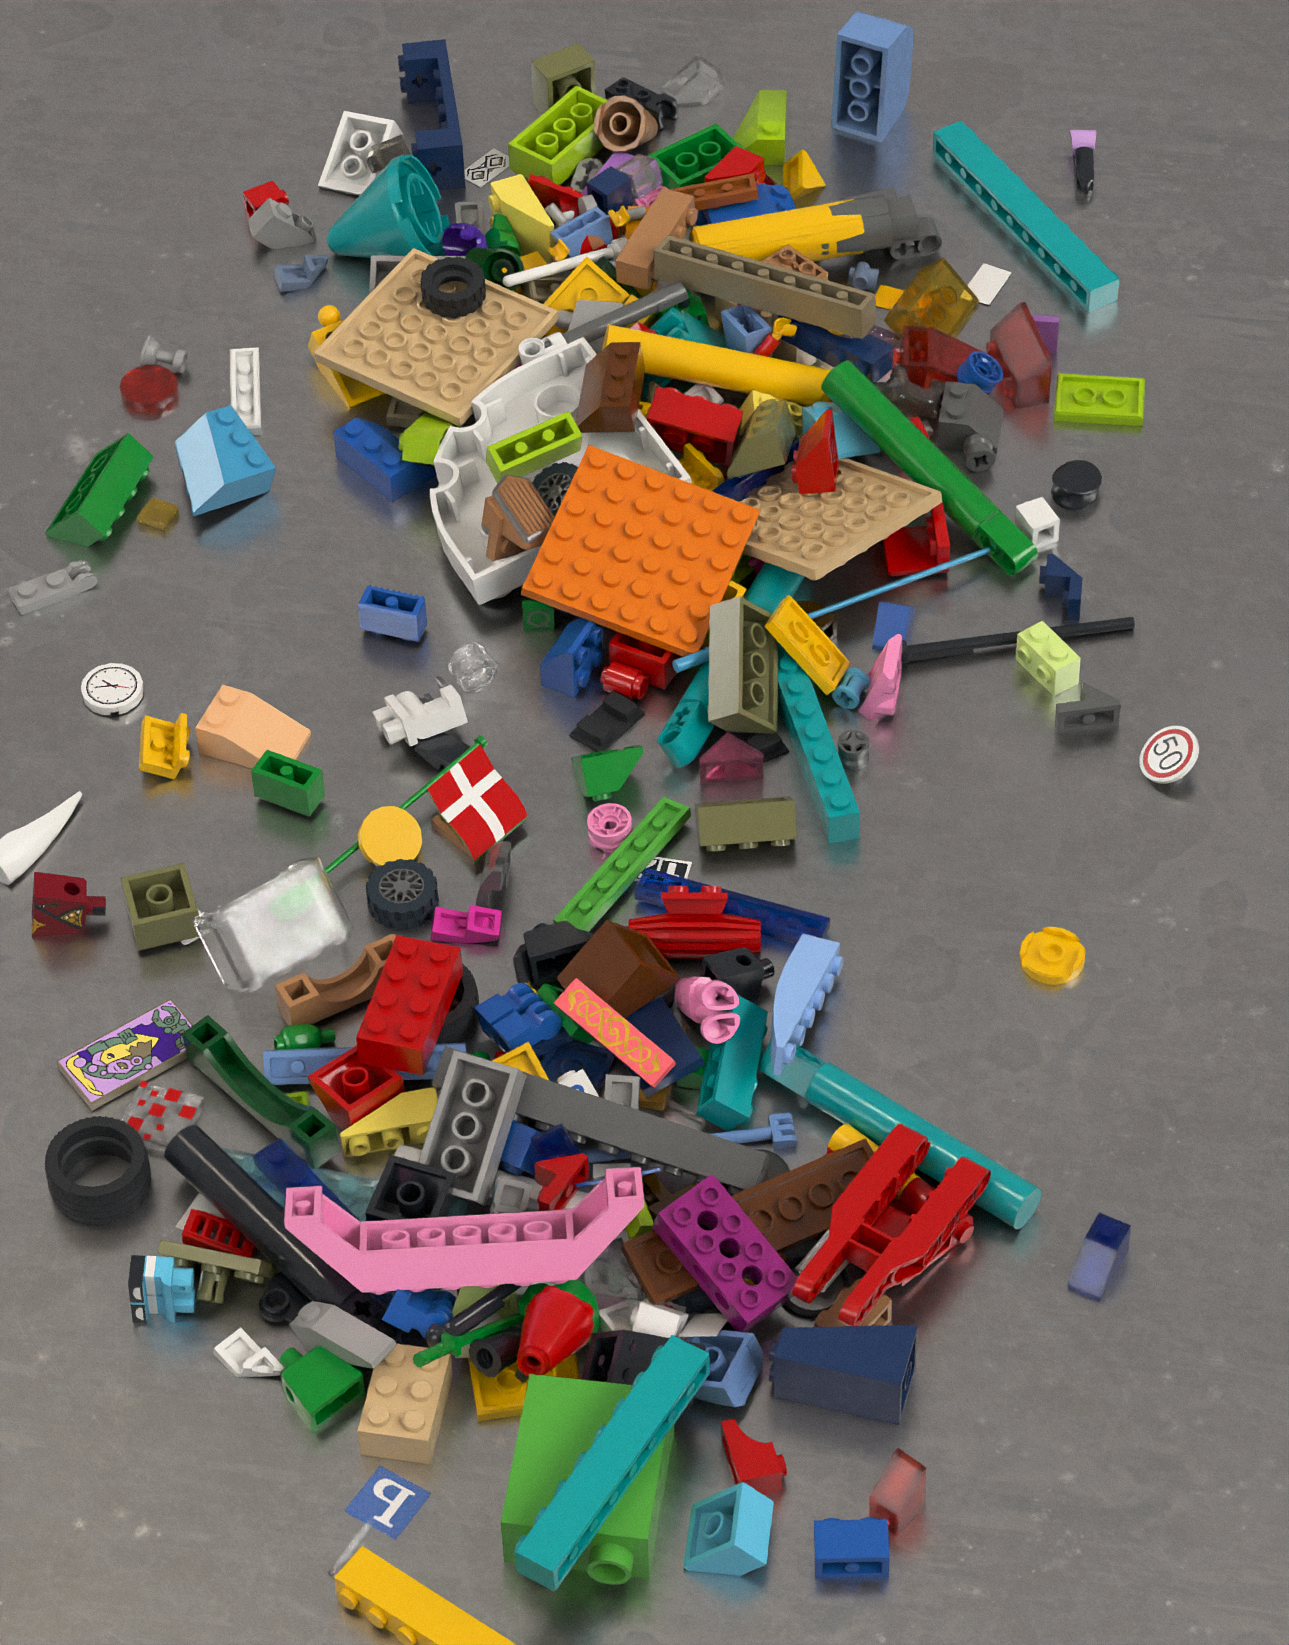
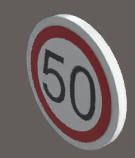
[1140,726,1199,784]

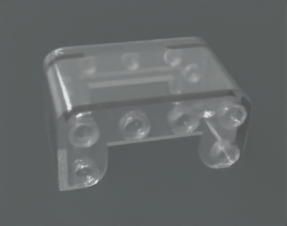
[191,857,354,992]

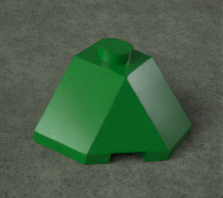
[571,745,644,801]

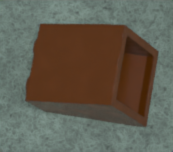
[557,920,680,1019]

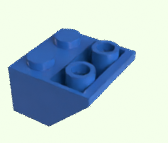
[540,618,605,697]

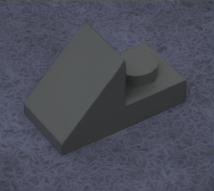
[1055,683,1121,734]

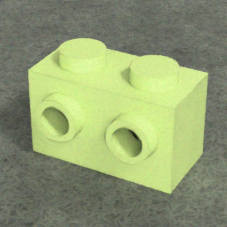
[1016,621,1081,696]

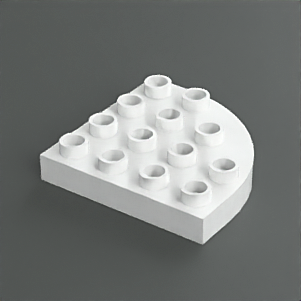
[430,337,692,605]

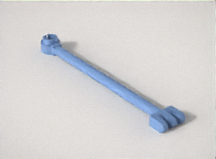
[542,1113,797,1164]

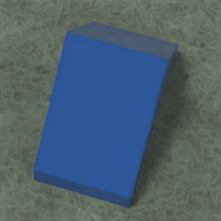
[872,601,915,651]

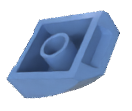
[684,1330,763,1407]

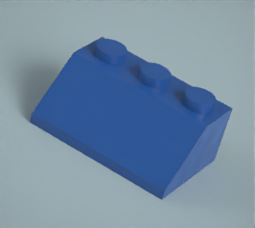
[333,417,437,503]

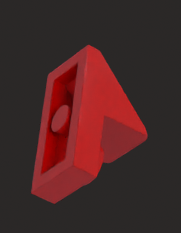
[534,1153,589,1211]

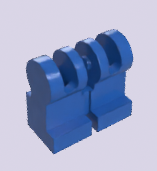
[474,983,562,1052]
[382,1289,457,1339]

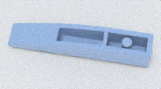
[770,934,843,1076]

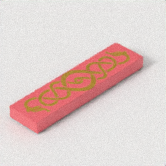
[554,978,677,1089]

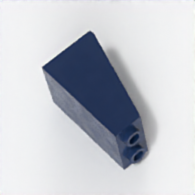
[769,1325,918,1425]

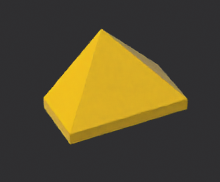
[783,149,826,200]

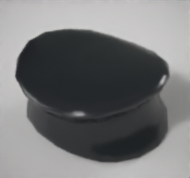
[1051,460,1102,510]

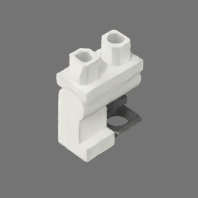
[372,676,468,746]

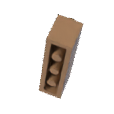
[615,188,698,290]

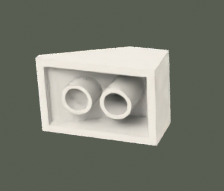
[318,111,404,196]

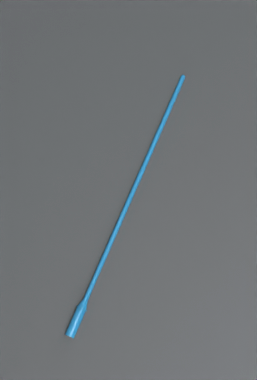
[672,547,990,673]

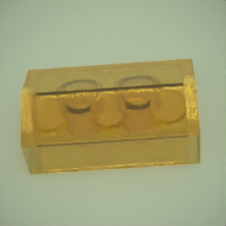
[884,257,979,354]

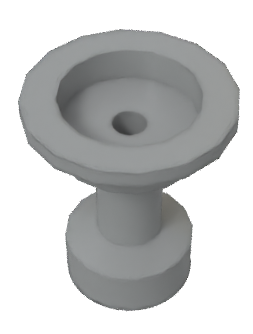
[140,335,188,374]

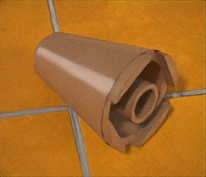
[594,96,658,152]

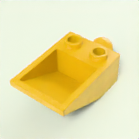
[307,305,387,409]

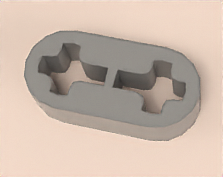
[571,158,602,194]

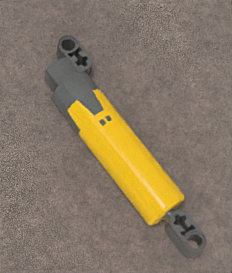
[655,195,943,281]

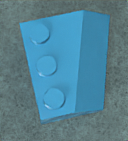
[174,405,276,516]

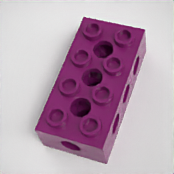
[652,1173,797,1332]

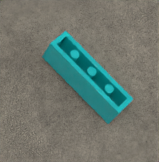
[696,995,768,1131]

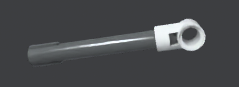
[518,281,688,365]

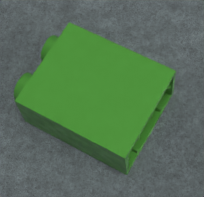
[500,1374,674,1585]

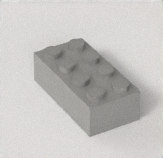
[419,1050,527,1207]

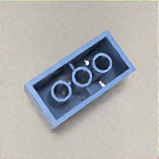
[831,11,914,142]

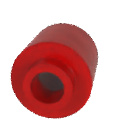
[600,661,649,700]

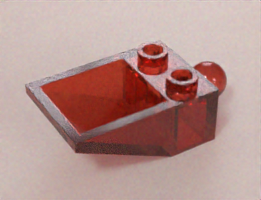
[892,325,983,394]

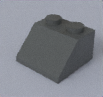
[938,381,1004,454]

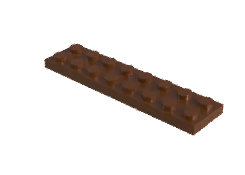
[620,1138,898,1305]

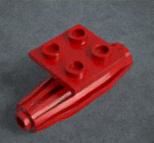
[625,886,761,959]

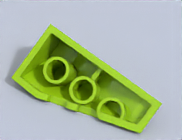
[733,90,787,166]

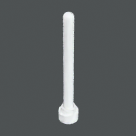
[503,237,628,287]

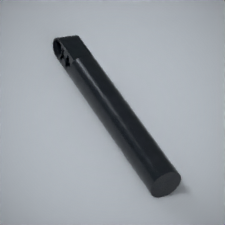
[164,1125,402,1344]

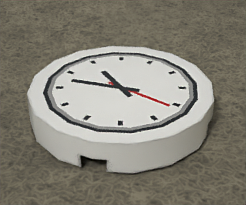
[81,663,143,715]

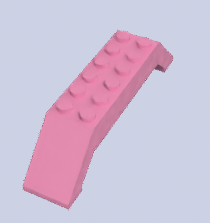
[284,1167,644,1295]

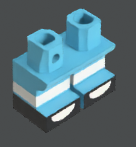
[128,1255,196,1323]

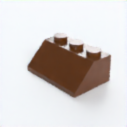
[575,342,645,433]

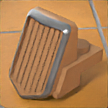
[482,474,555,562]

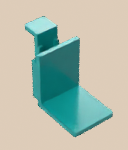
[642,307,727,398]

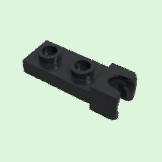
[604,77,678,129]

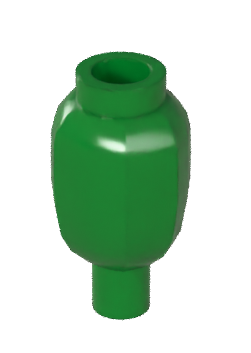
[273,1024,336,1050]

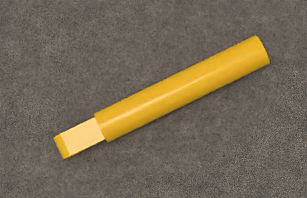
[602,324,878,406]

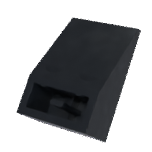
[581,1330,706,1406]

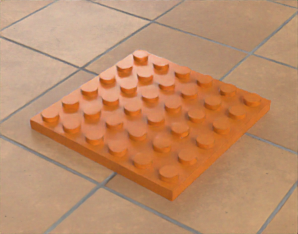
[521,445,760,657]

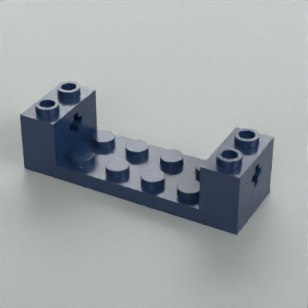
[398,39,466,191]

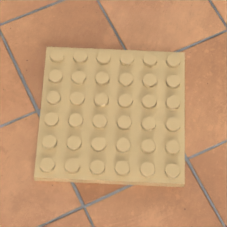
[314,248,559,427]
[725,456,942,581]

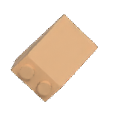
[195,685,311,769]

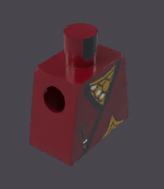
[31,872,106,937]

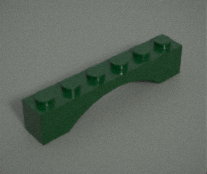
[182,1015,341,1170]

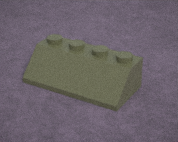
[708,596,778,734]

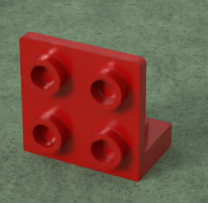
[883,503,950,576]

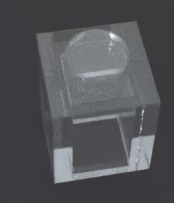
[615,154,663,199]

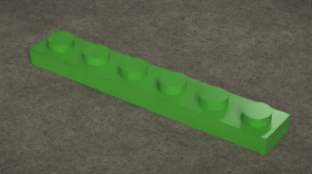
[553,797,691,932]

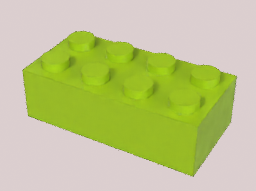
[508,86,608,185]

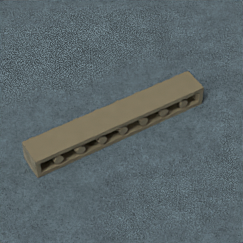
[653,235,876,339]

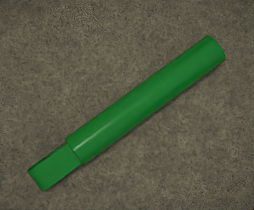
[821,360,1038,576]

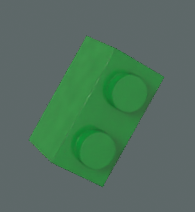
[251,750,325,817]

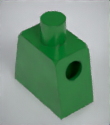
[279,1346,365,1433]

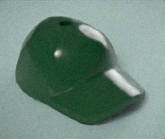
[465,248,524,291]

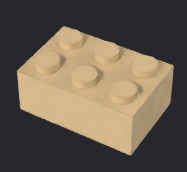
[357,1344,453,1465]

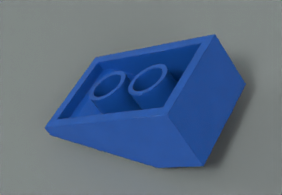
[703,184,796,224]

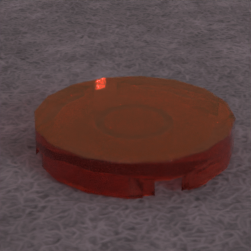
[119,365,179,412]

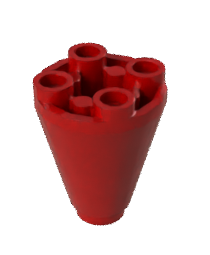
[517,1286,594,1377]

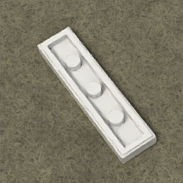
[230,347,262,435]

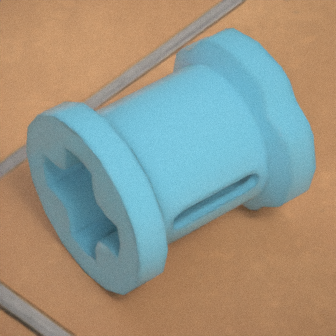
[832,668,870,709]

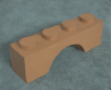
[275,933,396,1026]

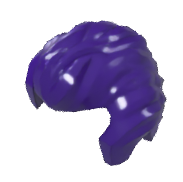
[442,223,489,256]

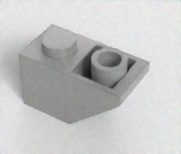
[248,198,317,250]

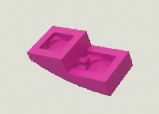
[430,905,502,943]

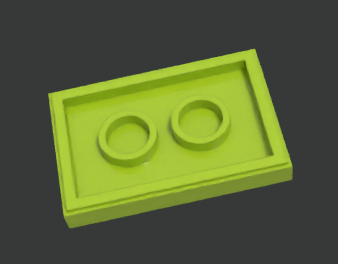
[1054,373,1145,426]

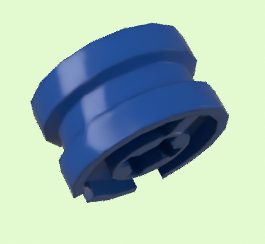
[956,351,1004,395]

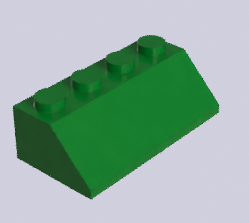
[45,433,154,547]

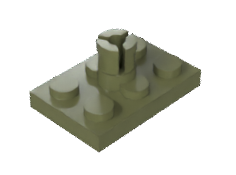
[158,1240,277,1304]

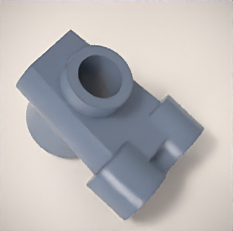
[847,262,879,292]

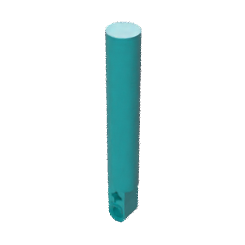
[657,562,805,768]
[758,1039,1042,1229]

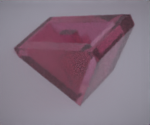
[699,732,763,784]

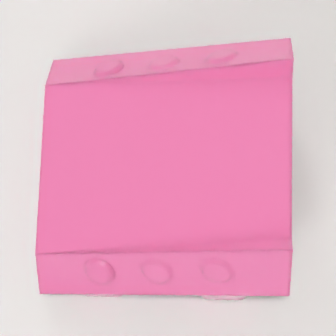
[858,634,902,720]

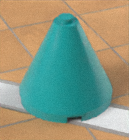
[326,154,450,259]

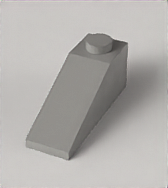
[289,1301,397,1369]

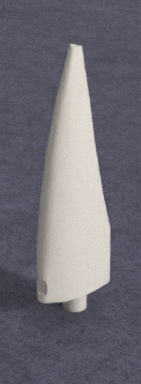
[0,791,82,885]

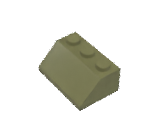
[727,399,796,479]
[694,796,797,851]

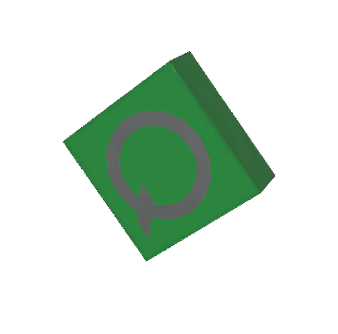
[522,600,554,630]

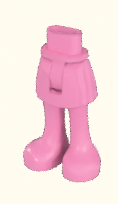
[675,976,740,1044]

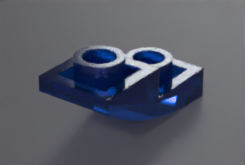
[531,1123,590,1172]

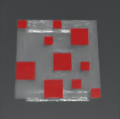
[120,1080,205,1152]

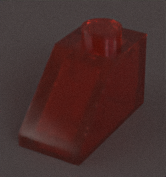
[869,1448,927,1536]

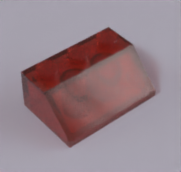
[986,302,1052,409]

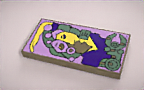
[56,998,193,1111]

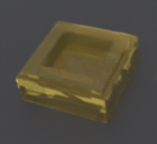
[137,497,179,532]

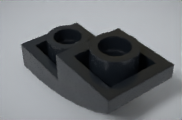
[414,732,470,770]

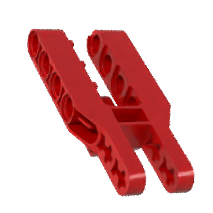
[792,1123,991,1327]

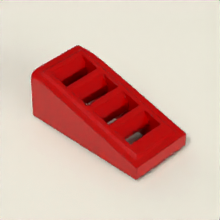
[182,1209,256,1258]

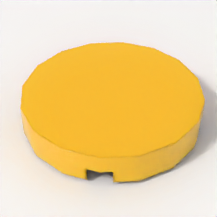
[357,806,422,866]
[1019,927,1086,985]

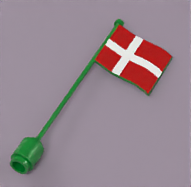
[267,735,527,924]

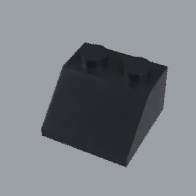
[365,1154,456,1221]

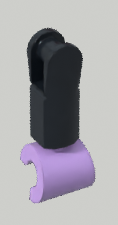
[1069,129,1097,194]

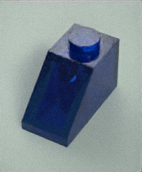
[1068,1212,1131,1301]

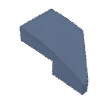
[274,255,329,292]

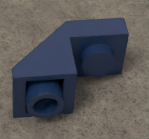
[1039,553,1083,621]

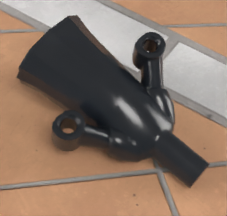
[468,1326,529,1383]

